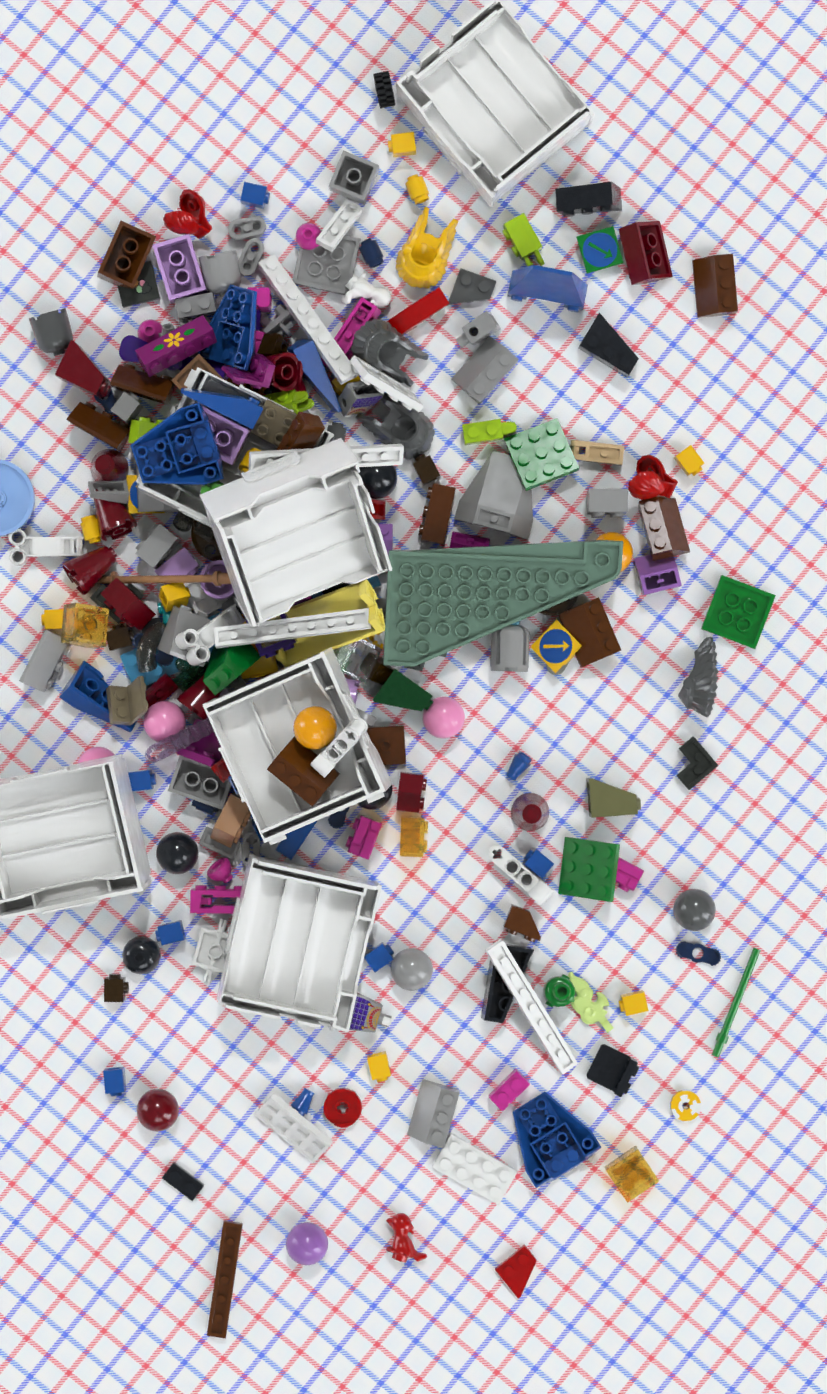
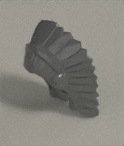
[351,319,429,387]
[356,392,435,460]
[678,637,719,717]

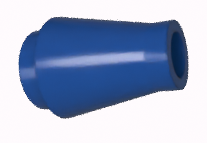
[506,751,532,781]
[291,1088,315,1117]

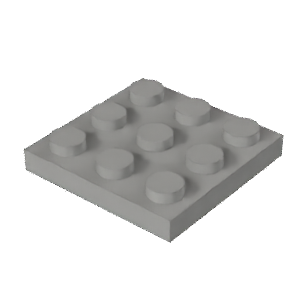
[293,230,361,295]

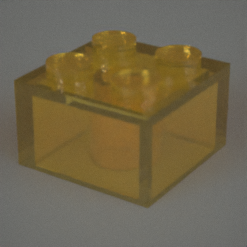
[61,603,109,649]
[400,816,428,857]
[604,1146,659,1203]

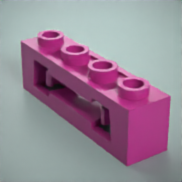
[321,297,381,371]
[190,885,242,914]

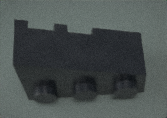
[555,182,622,217]
[578,312,639,378]

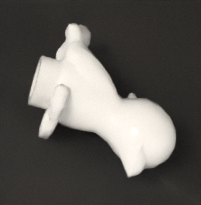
[342,271,391,308]

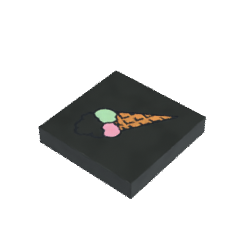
[118,261,160,308]

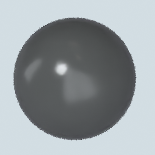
[673,889,716,931]

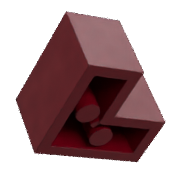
[101,577,156,631]
[396,772,427,813]

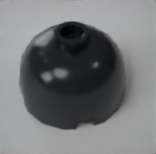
[122,936,161,975]

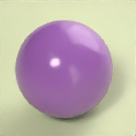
[286,1222,328,1265]

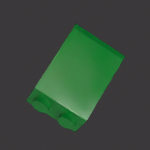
[203,644,261,695]

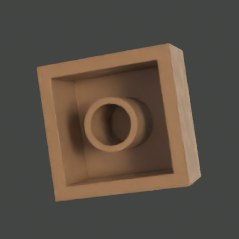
[210,794,251,848]

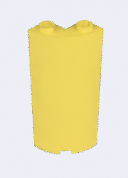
[267,579,385,667]

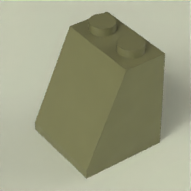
[586,778,641,818]

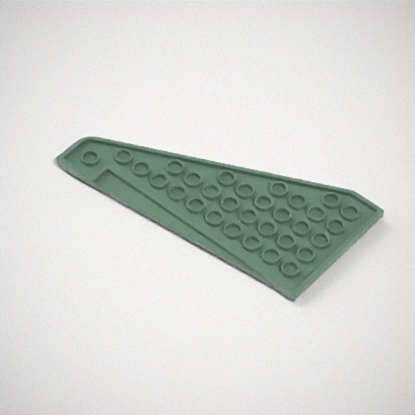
[383,540,623,667]

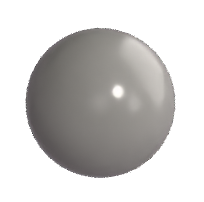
[391,948,433,991]

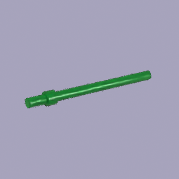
[712,948,761,1058]

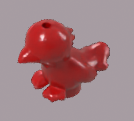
[386,1213,427,1263]

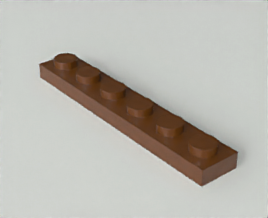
[207,1220,243,1338]

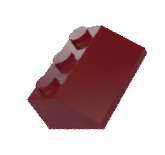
[619,221,673,285]

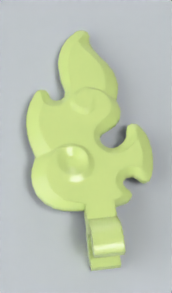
[568,972,613,1033]

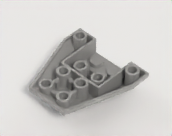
[454,451,533,540]

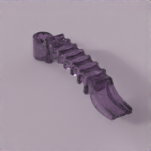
[145,717,215,763]

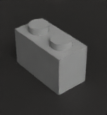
[175,292,217,320]
[111,392,144,425]

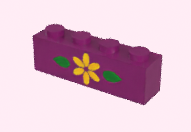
[135,315,217,377]

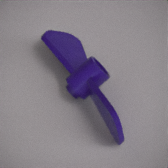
[119,335,225,379]

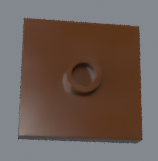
[367,726,406,765]

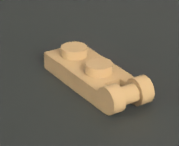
[570,440,625,466]

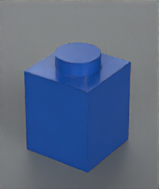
[240,182,270,209]
[128,770,156,792]
[524,848,554,878]
[155,920,186,945]
[364,942,394,972]
[103,1067,126,1096]

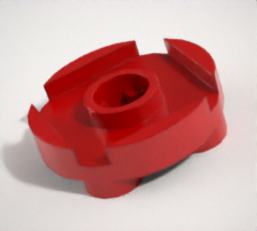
[323,1088,362,1127]

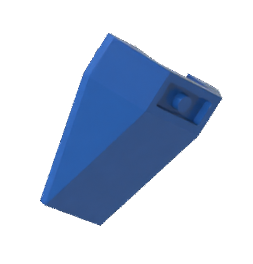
[198,284,257,371]
[131,402,224,485]
[513,1092,602,1188]

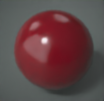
[136,1089,179,1132]

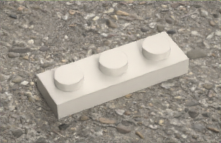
[316,199,363,252]

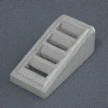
[88,481,129,503]

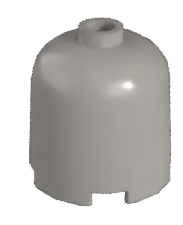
[198,250,241,297]

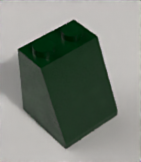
[373,669,434,712]

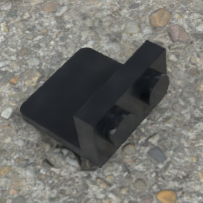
[586,1044,639,1097]

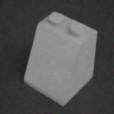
[157,605,211,667]

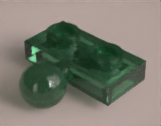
[173,658,208,692]

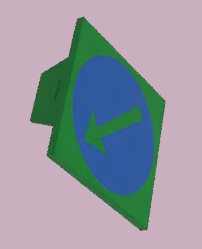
[576,226,624,274]

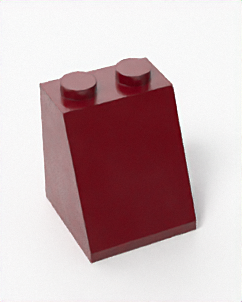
[55,340,112,400]

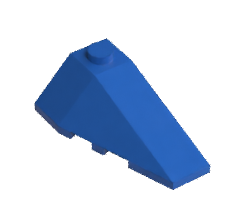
[287,339,342,413]
[180,388,264,430]
[59,661,138,732]

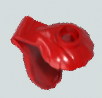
[163,189,212,239]
[628,455,678,500]

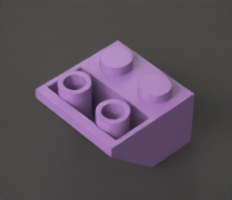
[633,554,682,596]

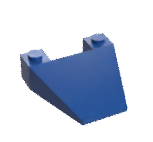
[507,265,588,312]

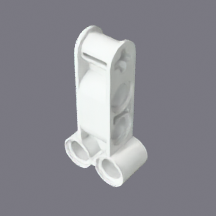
[8,529,84,566]
[175,604,246,666]
[310,717,368,778]
[489,846,555,905]

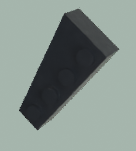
[481,942,534,1023]

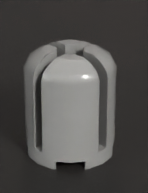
[490,625,529,672]

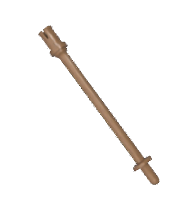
[97,571,231,586]

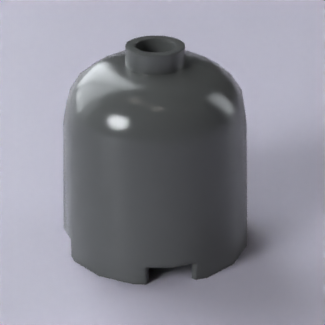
[29,308,73,356]

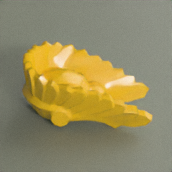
[396,207,458,289]

